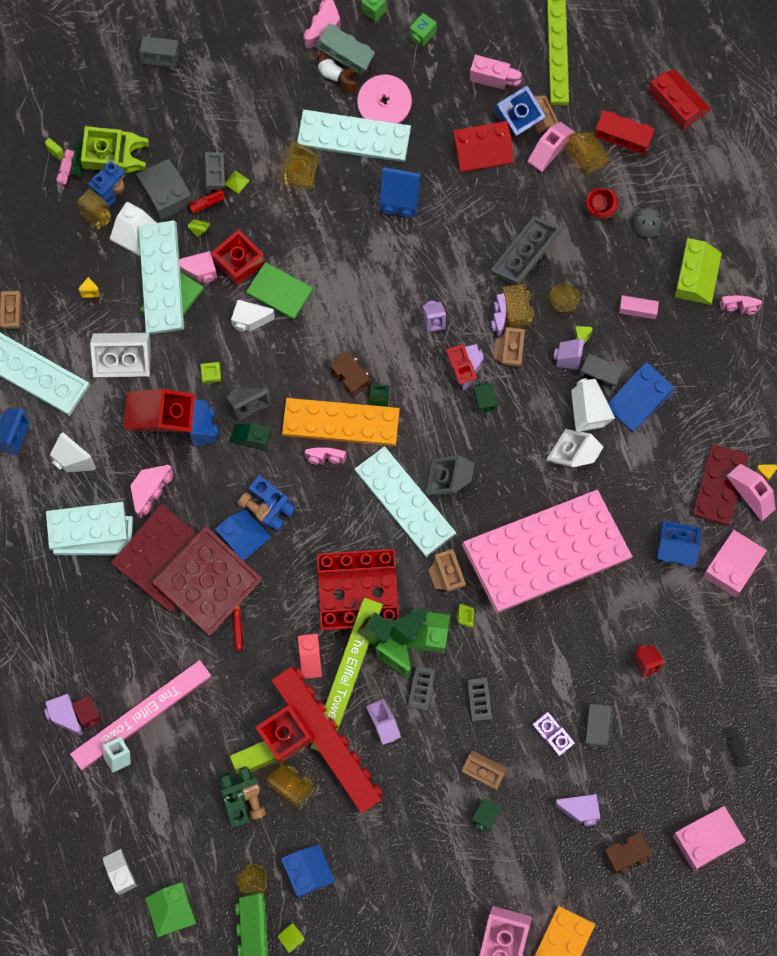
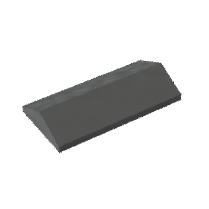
[490,216,563,285]

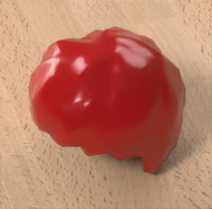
[585,188,618,219]

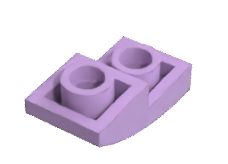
[491,293,506,337]
[531,712,574,756]

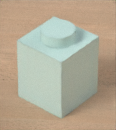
[103,737,130,773]

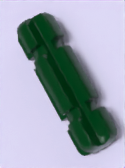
[71,142,83,177]

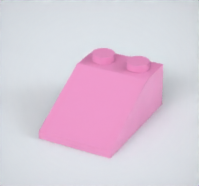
[703,530,767,598]
[673,806,746,871]
[480,906,532,956]

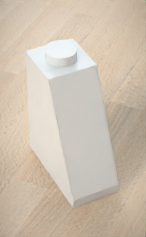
[571,378,615,432]

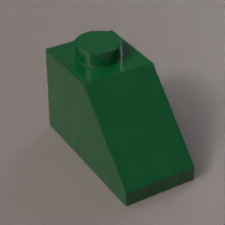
[230,423,272,452]

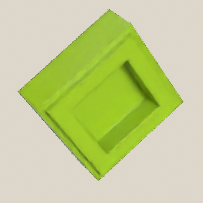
[45,138,64,161]
[201,362,221,384]

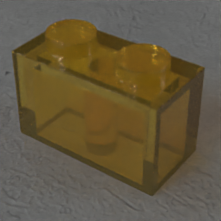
[77,189,111,230]
[502,284,535,328]

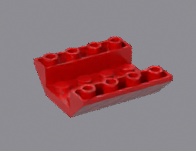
[317,549,399,631]

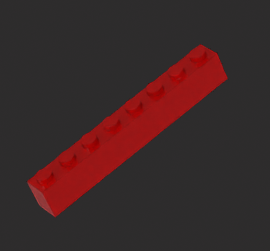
[272,667,384,814]

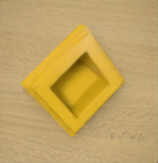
[79,277,100,298]
[755,465,777,482]

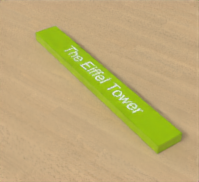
[310,598,383,751]

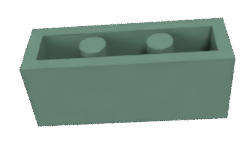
[314,23,375,75]

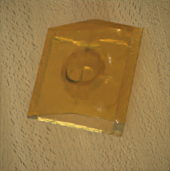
[267,764,315,810]

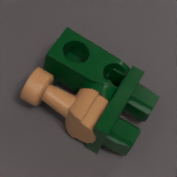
[218,766,266,828]

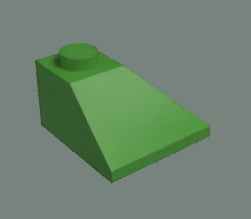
[406,610,450,654]
[376,637,411,679]
[146,882,196,937]

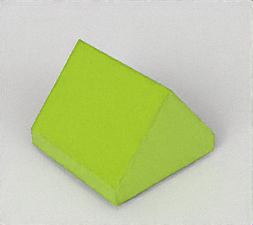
[574,326,593,345]

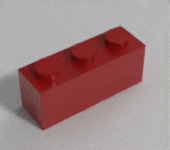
[594,110,655,155]

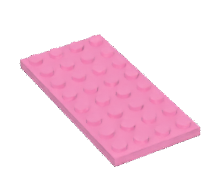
[462,490,633,613]

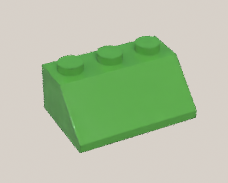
[236,894,268,956]

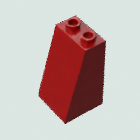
[124,389,195,432]

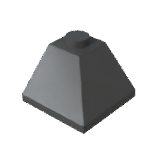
[226,388,272,422]
[425,455,475,496]

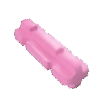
[56,149,74,185]

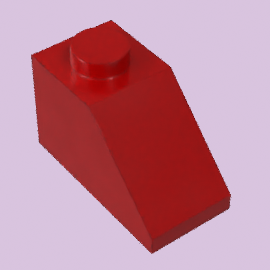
[634,645,665,678]

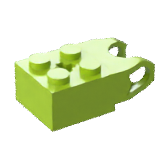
[81,126,149,173]

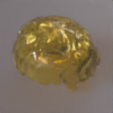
[550,283,580,312]

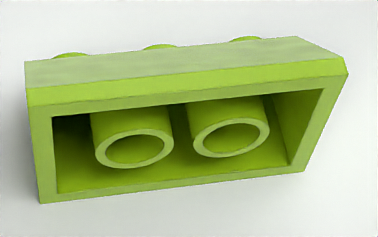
[675,238,722,305]

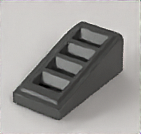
[408,666,435,711]
[467,678,492,722]

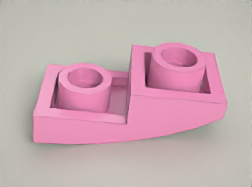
[720,296,762,315]
[305,448,347,465]

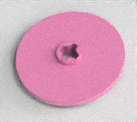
[357,75,412,124]

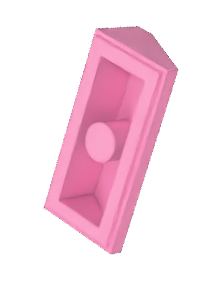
[619,295,659,320]

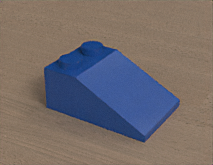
[379,167,420,218]
[608,362,675,433]

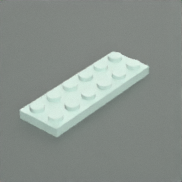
[297,110,411,162]
[139,220,184,335]
[0,333,90,416]
[355,446,456,557]

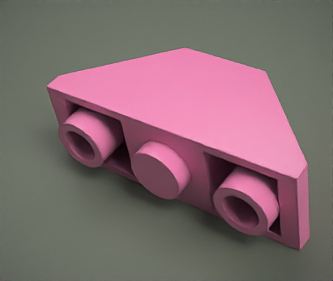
[303,0,340,48]
[528,122,575,172]
[726,464,776,521]
[131,465,173,518]

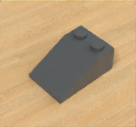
[136,159,193,220]

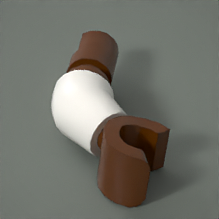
[315,42,357,93]

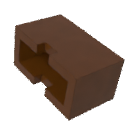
[329,351,371,398]
[603,832,652,875]

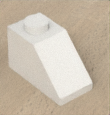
[231,300,275,332]
[103,849,137,895]

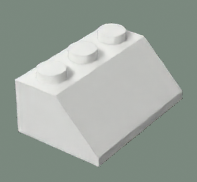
[90,333,151,377]

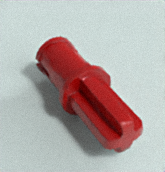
[188,190,225,214]

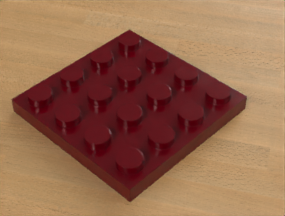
[111,504,198,613]
[152,526,262,636]

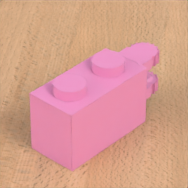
[470,55,522,90]

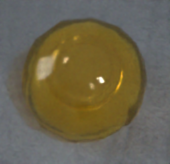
[237,864,268,896]

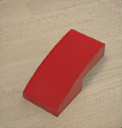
[446,344,477,385]

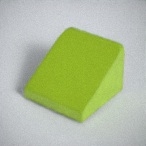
[277,923,306,953]

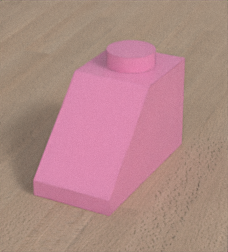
[179,251,217,283]

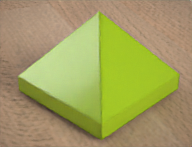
[225,171,250,195]
[188,219,210,237]
[456,604,474,627]

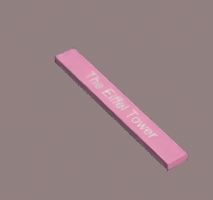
[70,660,212,771]

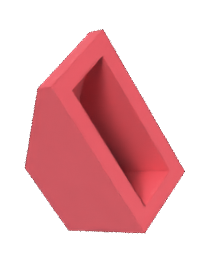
[298,634,322,679]

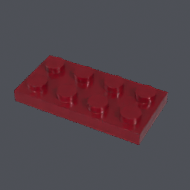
[692,444,749,527]

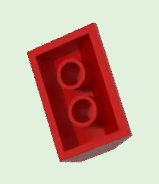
[648,70,711,130]
[453,121,514,173]

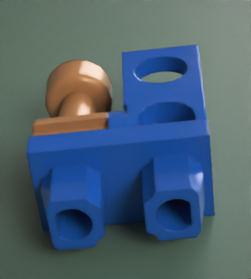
[88,161,125,210]
[237,475,295,532]

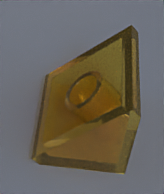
[568,133,611,175]
[283,140,319,189]

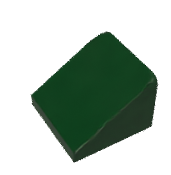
[369,385,389,407]

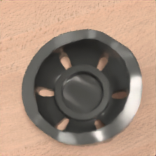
[633,207,662,237]

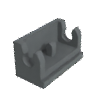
[139,36,179,67]
[203,152,225,194]
[580,354,624,390]
[586,704,614,749]

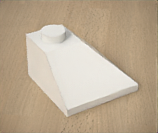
[110,202,156,257]
[546,429,603,467]
[50,432,96,472]

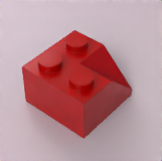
[211,229,265,286]
[255,705,313,765]

